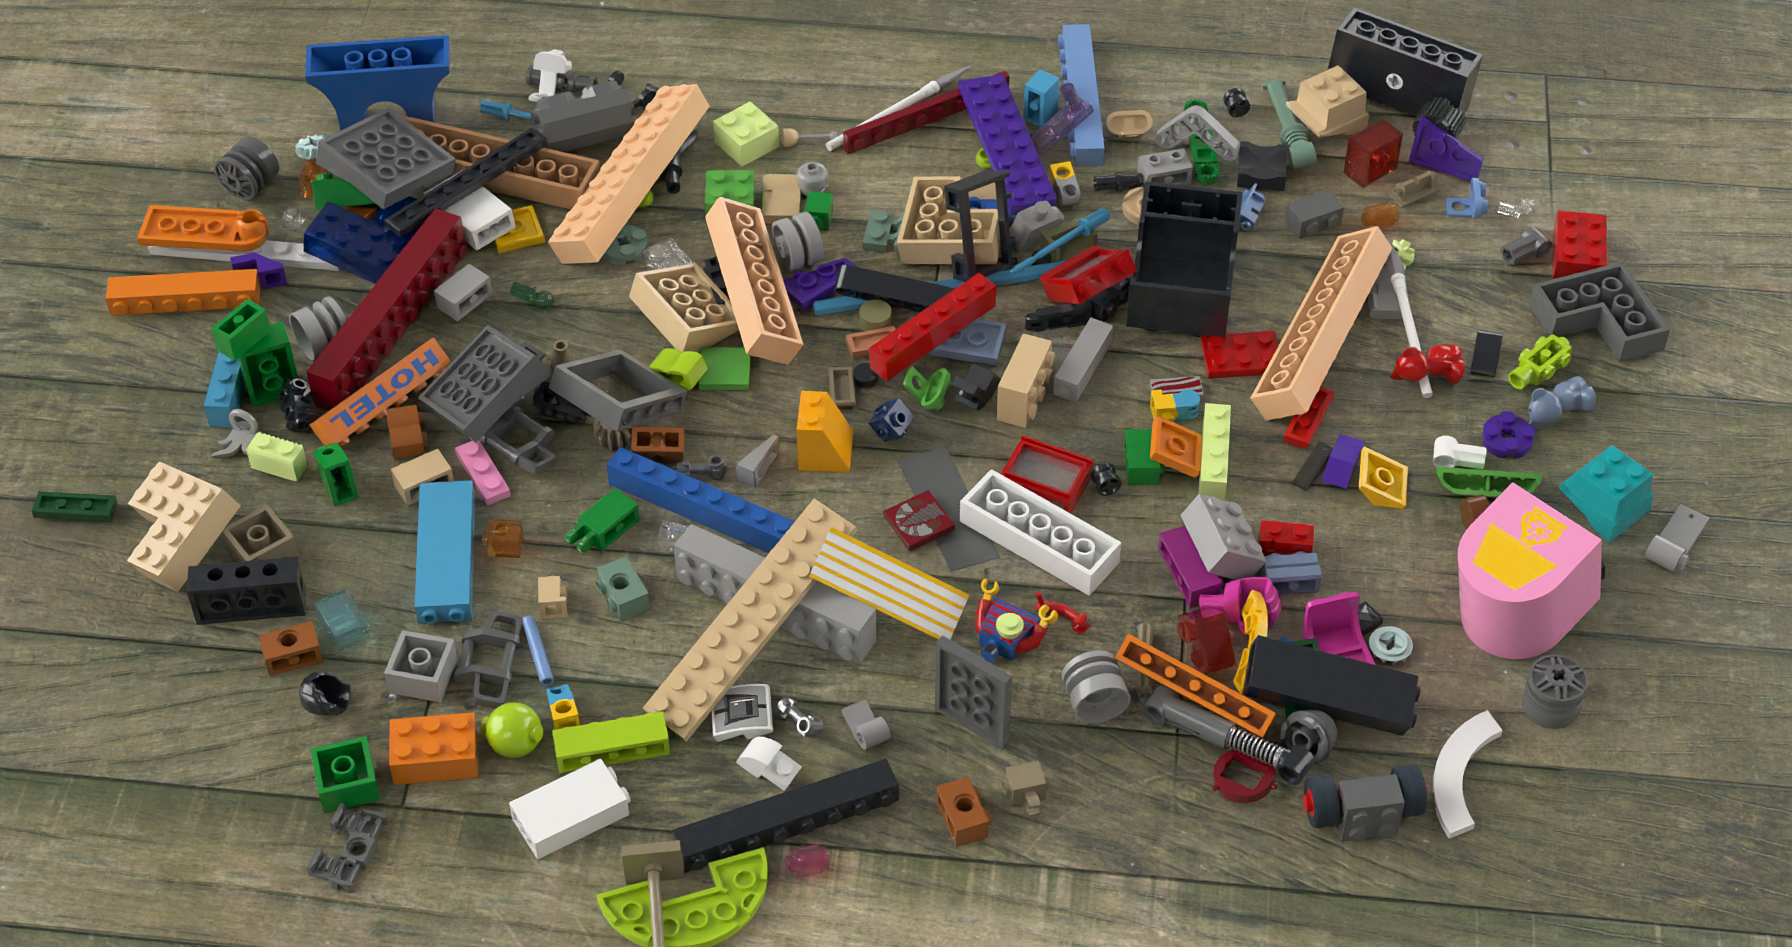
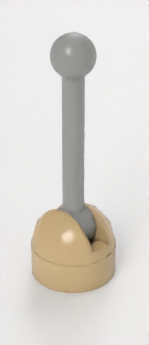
[782,128,838,147]

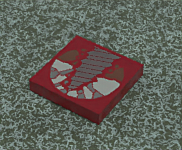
[883,490,955,552]

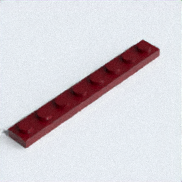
[843,71,1010,154]

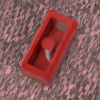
[1258,520,1314,557]

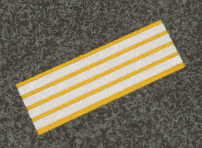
[809,527,969,639]

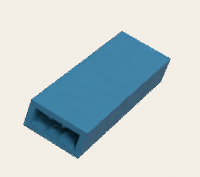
[415,480,475,624]

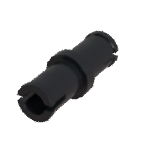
[1093,173,1143,192]

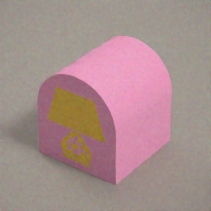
[1458,482,1602,659]

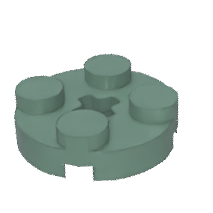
[603,224,648,265]

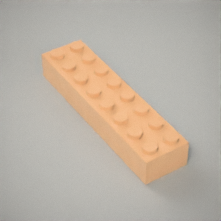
[705,197,804,365]

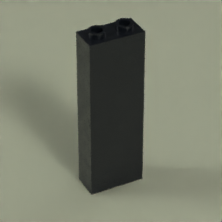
[1242,635,1421,736]

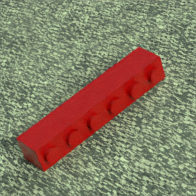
[869,273,996,381]

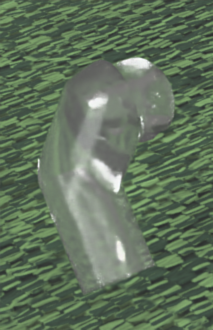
[1497,198,1534,218]

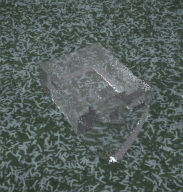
[658,519,689,551]

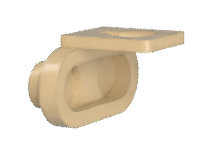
[1106,110,1153,139]

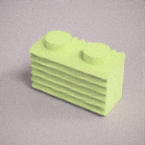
[246,432,308,482]

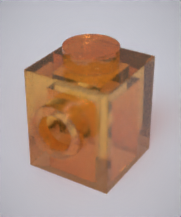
[483,519,524,558]

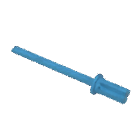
[479,100,532,121]
[1010,207,1111,273]

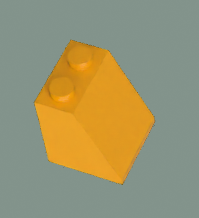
[797,391,854,473]

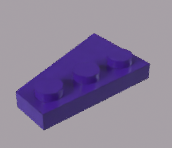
[1408,116,1484,181]
[783,258,855,310]

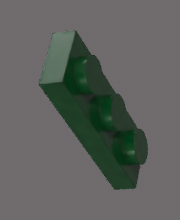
[32,491,118,522]

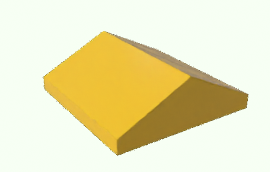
[1359,447,1408,509]

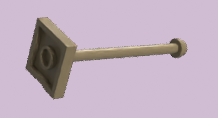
[621,840,684,947]

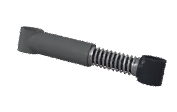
[1142,686,1315,785]

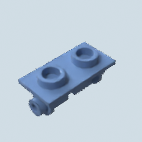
[1239,183,1265,231]

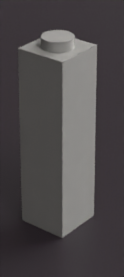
[1053,318,1114,402]

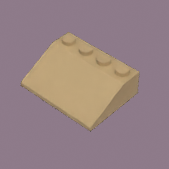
[629,263,739,353]

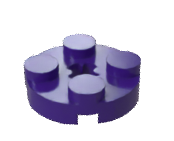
[1482,411,1535,459]

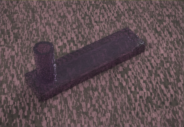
[1030,83,1094,158]

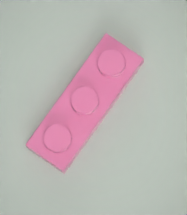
[455,440,511,506]

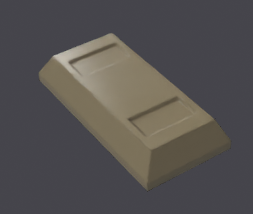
[828,366,856,408]

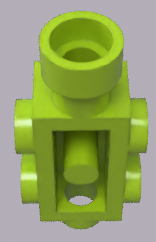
[1508,334,1572,389]

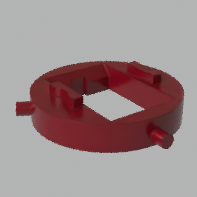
[1212,749,1278,803]

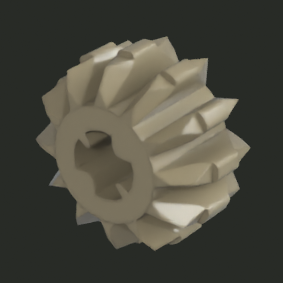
[593,419,636,451]

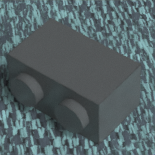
[1285,190,1344,239]

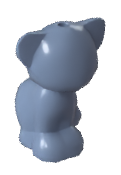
[1528,376,1596,430]

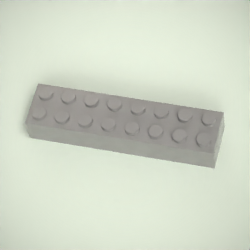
[674,524,876,665]

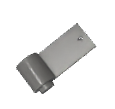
[1645,504,1709,573]

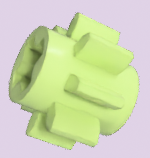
[1392,239,1415,269]

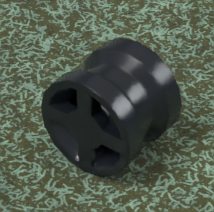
[1223,88,1251,118]
[1090,463,1122,496]

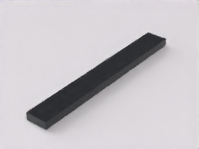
[384,128,547,238]

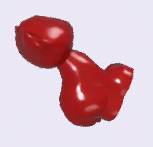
[1390,344,1465,384]

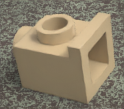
[538,576,568,619]

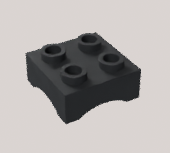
[1237,141,1288,191]

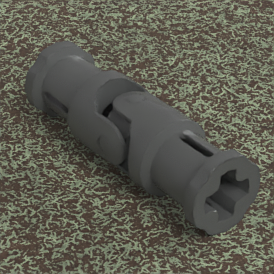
[526,65,598,93]

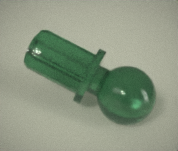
[510,282,554,309]

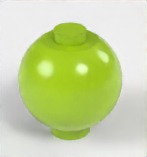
[480,702,543,758]

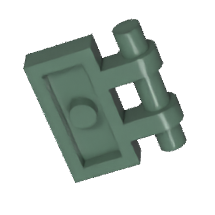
[862,209,905,252]

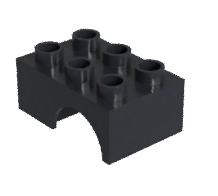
[1126,181,1243,338]

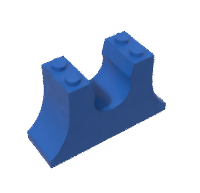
[305,35,450,131]

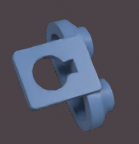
[1446,178,1488,219]

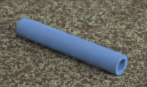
[522,615,554,686]

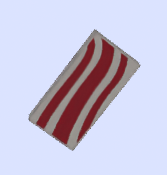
[1149,376,1204,401]

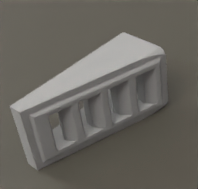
[736,435,780,488]

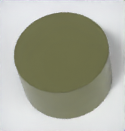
[859,300,892,331]

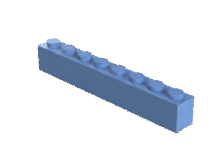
[1058,24,1104,166]

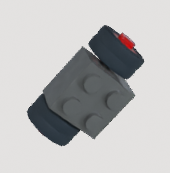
[1303,764,1427,842]

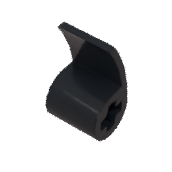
[1470,329,1503,377]

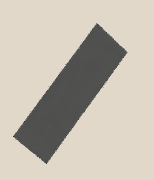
[898,447,1000,572]

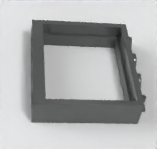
[549,349,687,432]

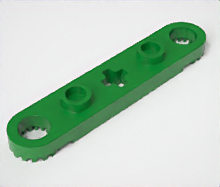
[1184,98,1220,185]

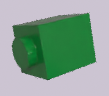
[804,191,833,231]

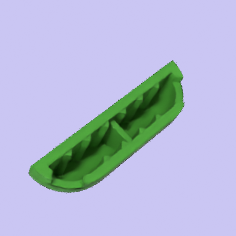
[1436,467,1543,497]

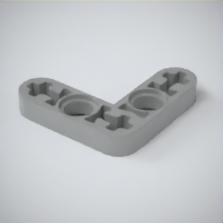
[1155,106,1241,161]

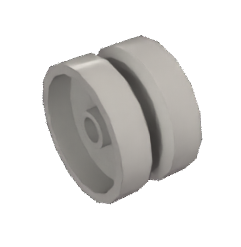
[772,211,824,272]

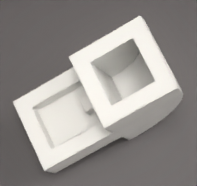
[736,737,802,791]

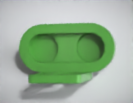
[903,366,951,411]

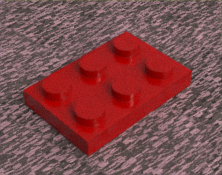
[1200,331,1278,379]

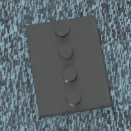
[935,635,1012,750]

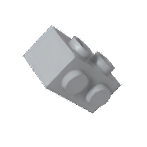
[1137,149,1193,188]
[434,264,492,321]

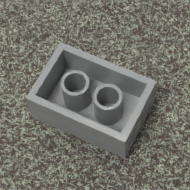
[1181,494,1267,580]

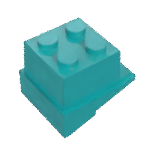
[1559,445,1654,543]

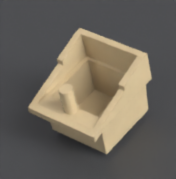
[1286,66,1369,138]

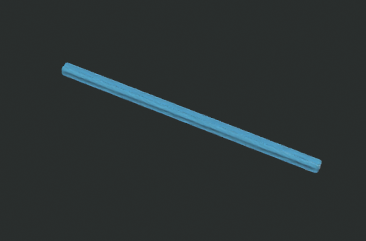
[813,257,1099,316]

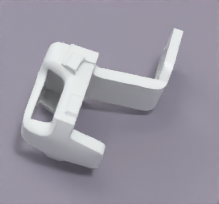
[529,49,572,102]

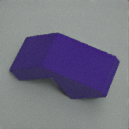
[230,253,287,290]
[1322,434,1365,489]

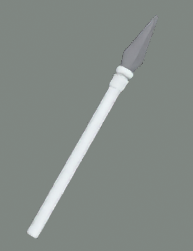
[826,65,971,151]
[1386,238,1433,398]

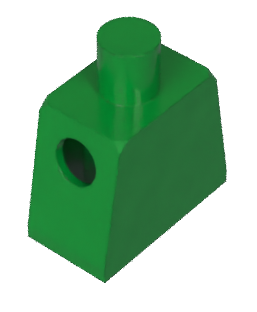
[313,443,359,507]

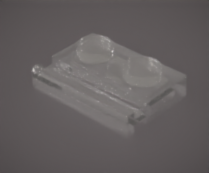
[641,237,694,270]

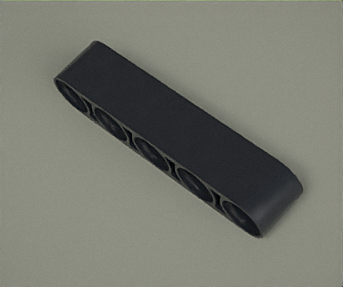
[834,265,954,312]

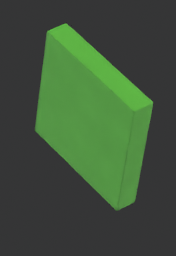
[698,347,751,390]

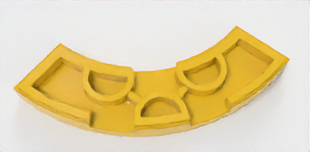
[1233,590,1268,694]

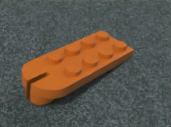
[137,205,270,252]

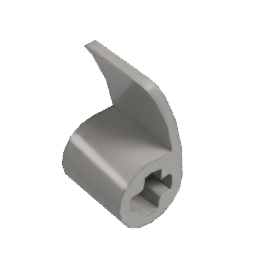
[842,700,891,750]

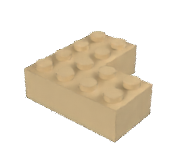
[897,176,1001,264]
[127,462,241,592]

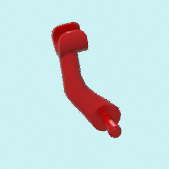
[1035,591,1091,635]

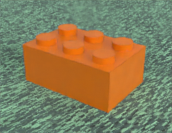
[389,712,479,785]

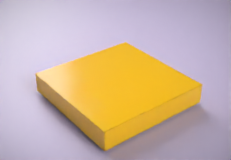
[494,205,545,254]

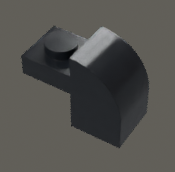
[952,363,1001,410]

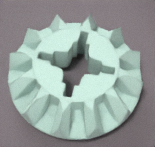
[295,134,327,160]
[1369,626,1413,665]

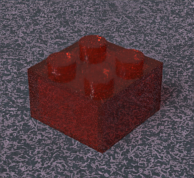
[1343,119,1403,188]

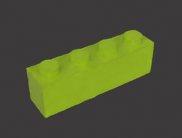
[552,712,670,774]

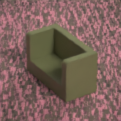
[1040,216,1098,262]

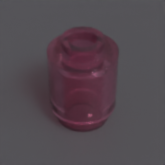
[785,844,829,878]

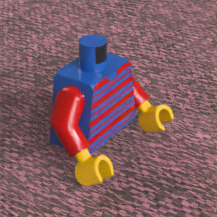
[975,578,1058,662]

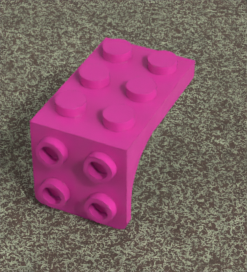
[1301,592,1376,665]

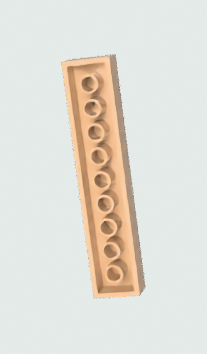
[548,84,709,264]
[1250,226,1392,420]

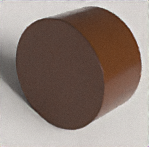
[1460,495,1490,530]

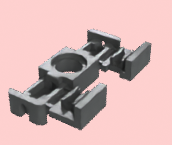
[307,803,388,893]

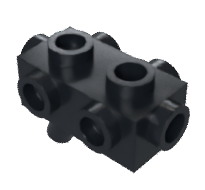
[279,378,323,433]
[533,381,591,425]

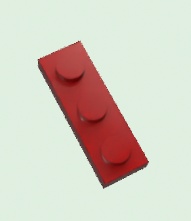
[1283,387,1335,450]

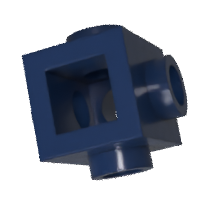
[868,398,914,442]

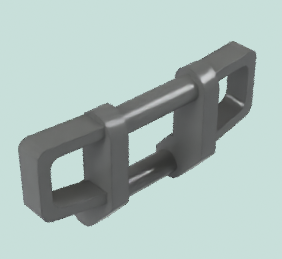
[479,406,556,475]
[453,611,522,709]

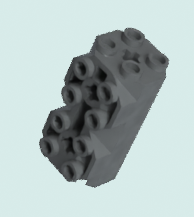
[530,80,637,152]

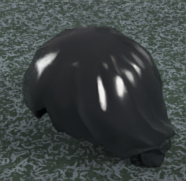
[299,671,351,716]

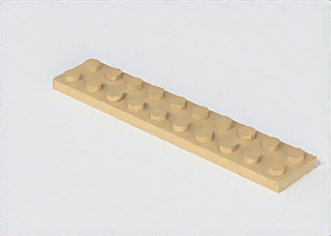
[643,499,858,742]

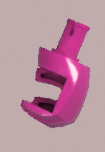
[1199,577,1281,635]

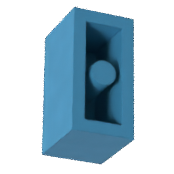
[1023,70,1059,128]

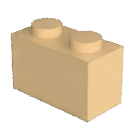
[391,449,454,506]

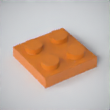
[1150,416,1203,478]

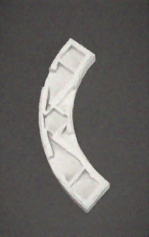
[1432,710,1502,839]

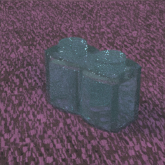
[314,589,371,651]

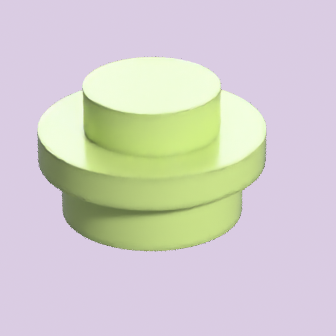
[996,613,1024,639]

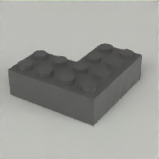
[1529,262,1670,362]

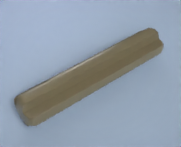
[1136,623,1153,694]

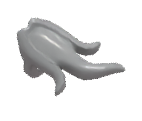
[211,409,259,458]

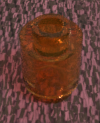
[1361,202,1399,229]

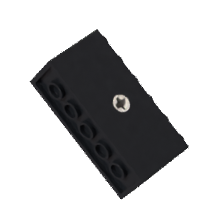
[1328,7,1483,117]

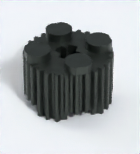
[1412,97,1467,140]

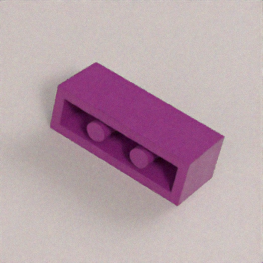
[1158,526,1223,608]

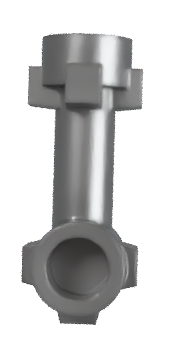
[677,455,727,480]
[777,697,823,737]

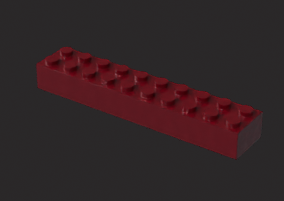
[306,208,467,411]

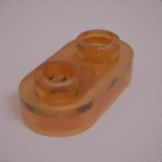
[298,158,329,198]

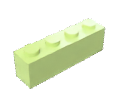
[1199,403,1231,501]

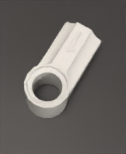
[1433,436,1486,469]

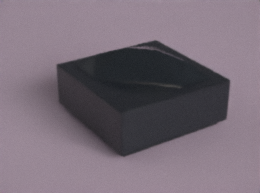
[1358,601,1383,636]

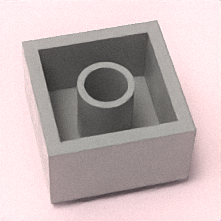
[384,630,458,702]

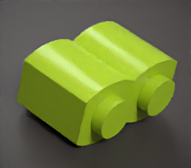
[649,348,708,390]

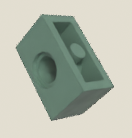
[595,556,650,621]

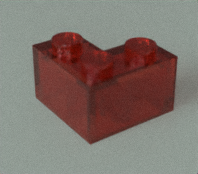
[1177,607,1237,674]

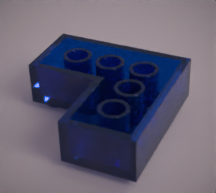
[303,196,423,284]

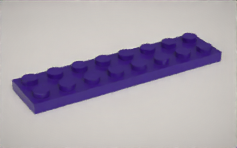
[958,74,1057,213]

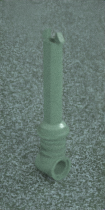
[1263,77,1317,170]

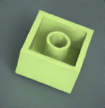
[713,102,779,167]

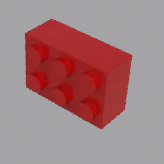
[1552,210,1607,280]

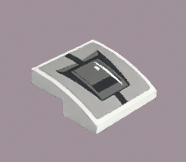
[712,684,773,742]

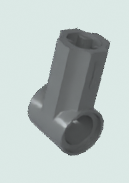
[1500,226,1552,265]

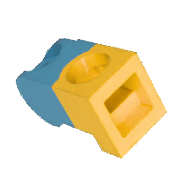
[1150,390,1200,422]
[546,684,580,730]

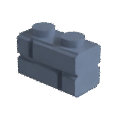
[1261,551,1322,594]

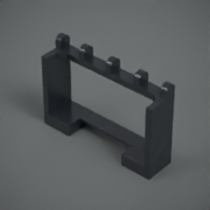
[944,169,1018,282]

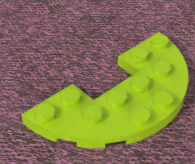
[596,847,768,947]

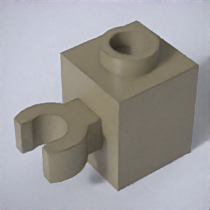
[1002,760,1046,817]

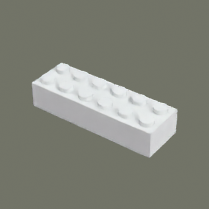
[960,469,1121,596]

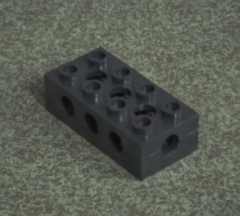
[187,557,306,625]

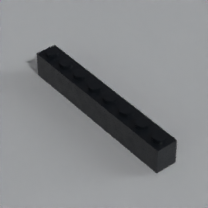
[672,759,899,873]

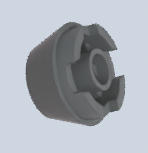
[1280,710,1337,763]

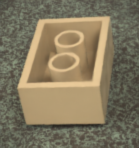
[997,333,1055,428]

